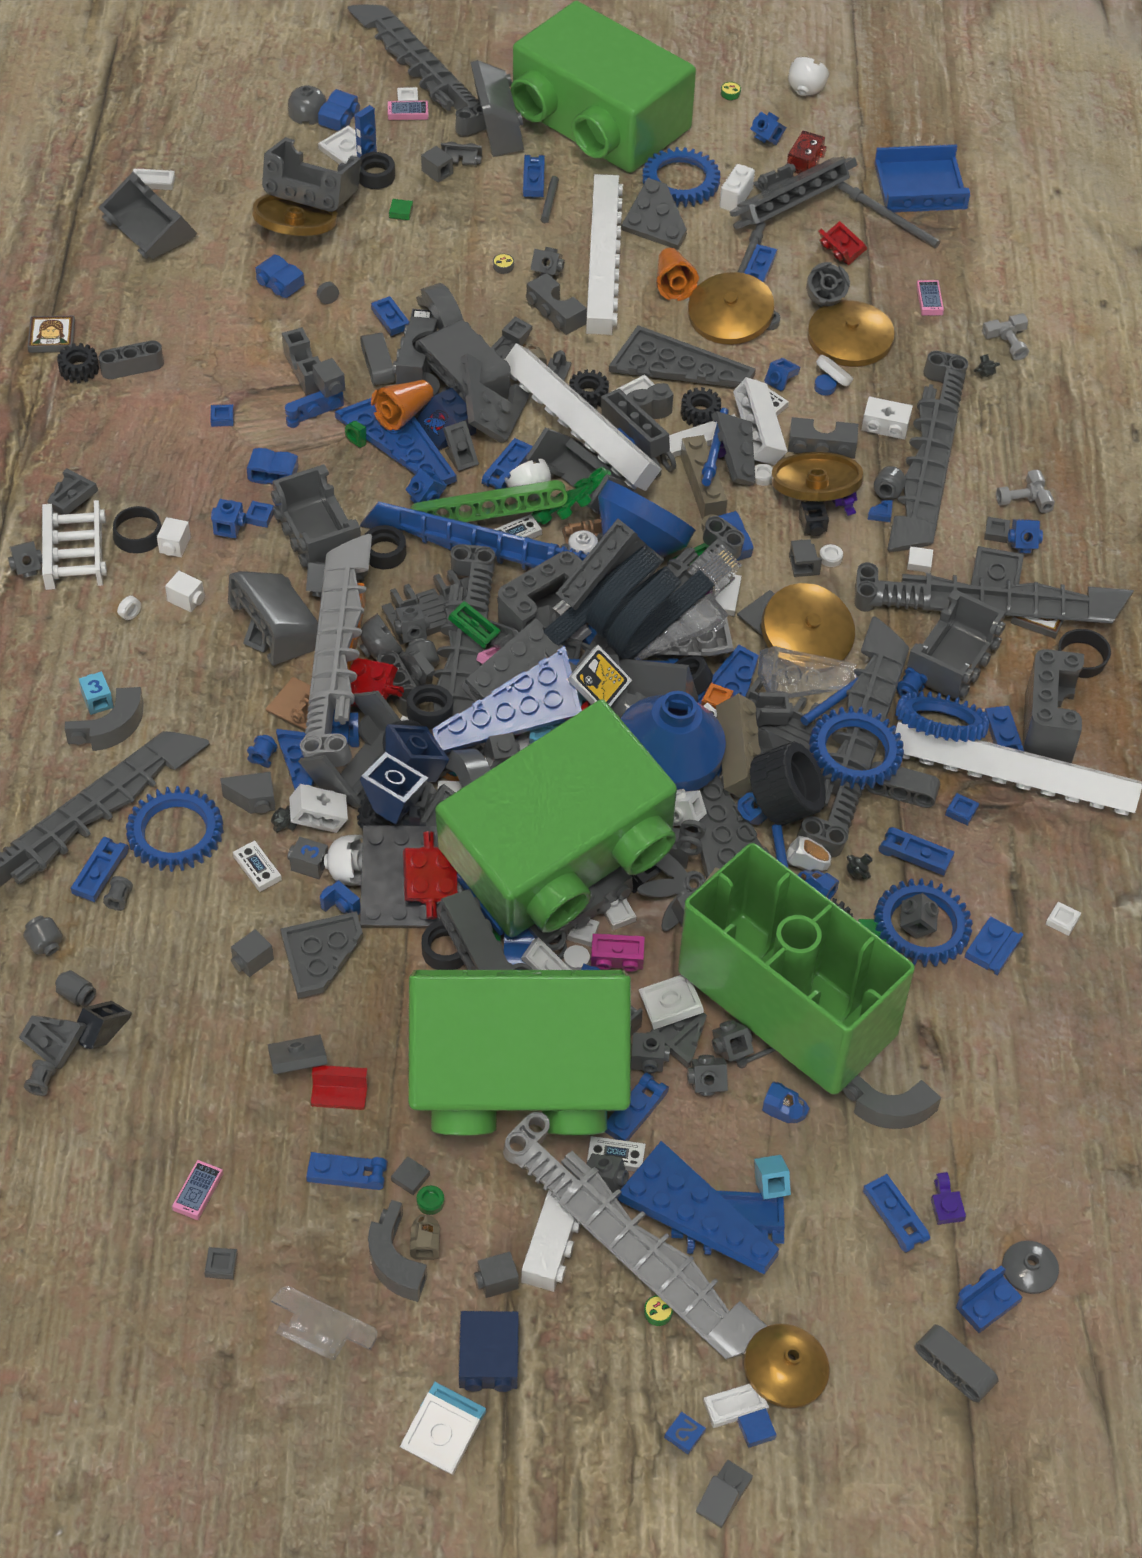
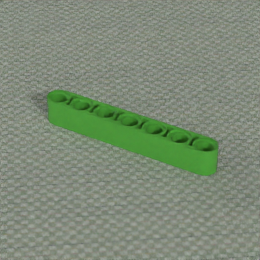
[410,480,567,522]

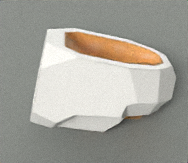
[786,836,831,872]

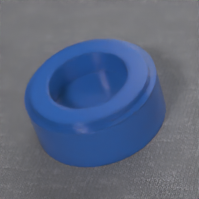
[814,374,837,395]

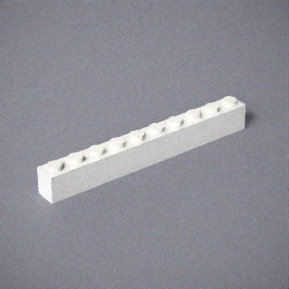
[586,174,623,335]
[505,343,662,491]
[895,720,1142,815]

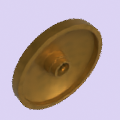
[252,194,337,236]
[688,272,774,345]
[808,300,894,367]
[772,452,863,501]
[761,583,855,673]

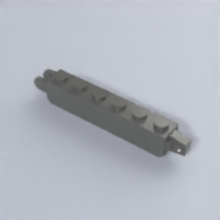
[729,156,858,229]

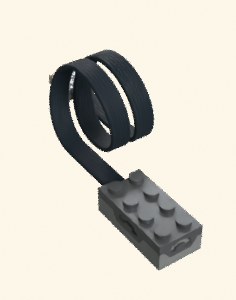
[462,544,742,702]

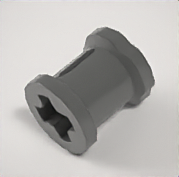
[103,876,133,911]
[24,1060,56,1096]

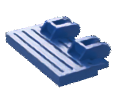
[671,1190,785,1255]

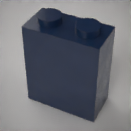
[459,1311,519,1392]

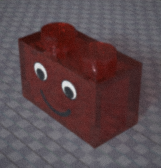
[787,130,827,174]

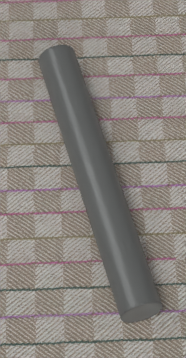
[541,176,559,223]

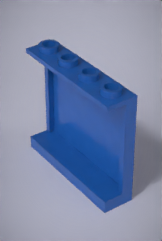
[874,144,970,212]

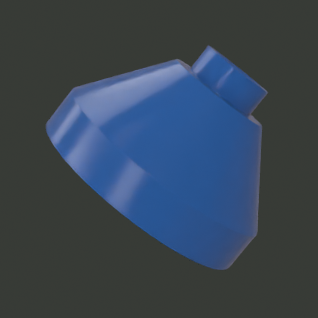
[598,480,696,558]
[621,691,726,792]

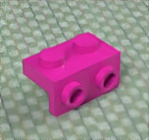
[591,934,645,972]

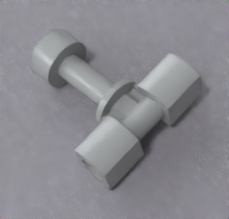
[982,313,1029,360]
[996,470,1055,513]

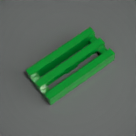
[448,601,501,649]

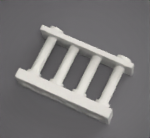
[42,500,107,590]

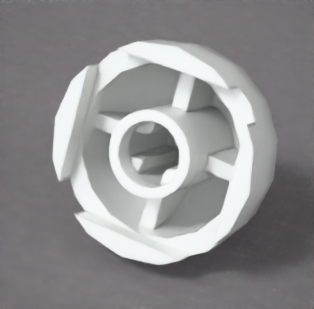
[788,57,829,96]
[504,459,551,501]
[324,835,363,886]

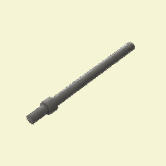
[838,182,940,248]
[738,221,766,273]

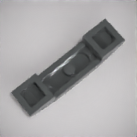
[492,317,533,360]

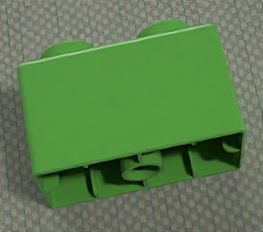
[510,1,696,173]
[435,699,677,937]
[678,843,915,1094]
[408,970,631,1135]

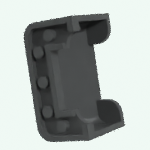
[98,172,197,260]
[228,571,318,665]

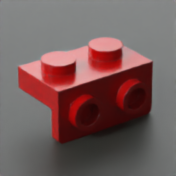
[818,221,867,265]

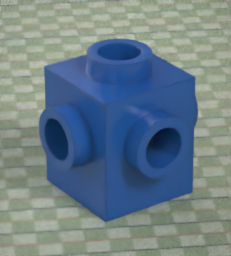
[750,111,787,145]
[405,468,447,503]
[211,499,246,538]
[1008,519,1043,553]

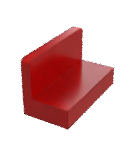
[311,1065,368,1110]

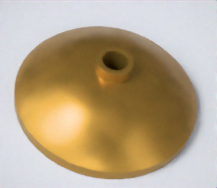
[744,1324,830,1408]

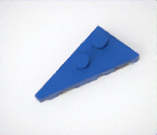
[276,729,314,790]

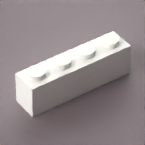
[733,377,787,465]
[521,1190,581,1292]

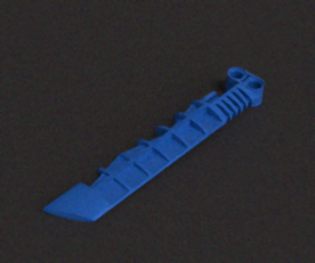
[360,501,589,571]

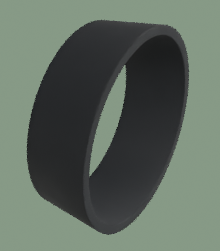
[113,506,162,553]
[1058,629,1111,678]

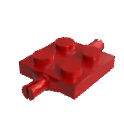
[350,658,404,708]
[403,831,458,919]

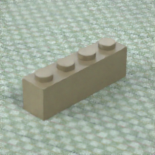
[680,435,727,520]
[716,693,761,798]

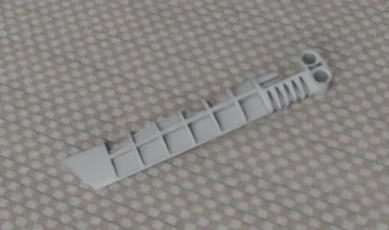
[300,534,372,767]
[503,1112,767,1359]

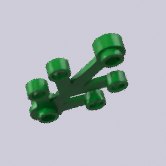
[531,467,611,525]

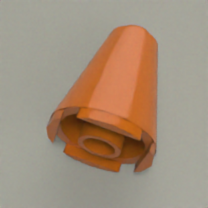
[657,248,699,301]
[371,380,433,431]

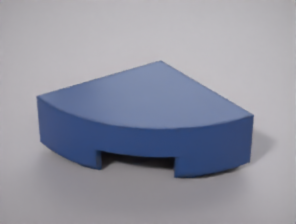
[867,500,893,522]
[348,713,360,747]

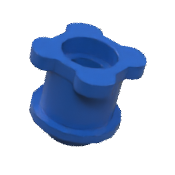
[896,667,928,697]
[247,735,278,768]

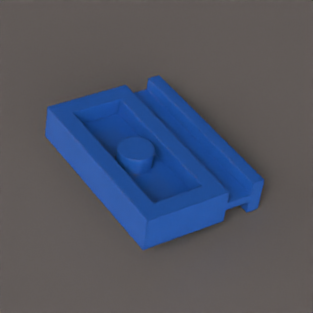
[964,916,1023,976]

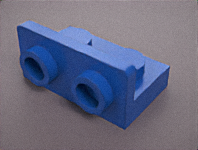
[956,1265,1023,1333]

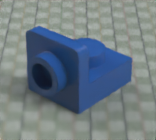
[764,358,801,391]
[320,880,361,915]

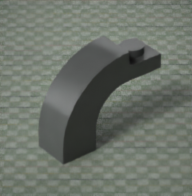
[416,283,464,330]
[65,687,144,751]
[445,749,491,788]
[843,1075,941,1129]
[368,1200,427,1302]

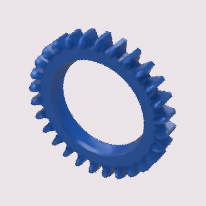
[642,147,720,208]
[895,691,990,742]
[809,706,904,789]
[126,786,224,872]
[874,878,973,967]

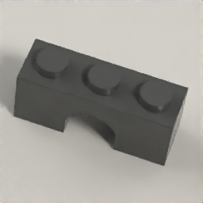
[526,273,587,335]
[282,327,320,395]
[788,417,859,459]

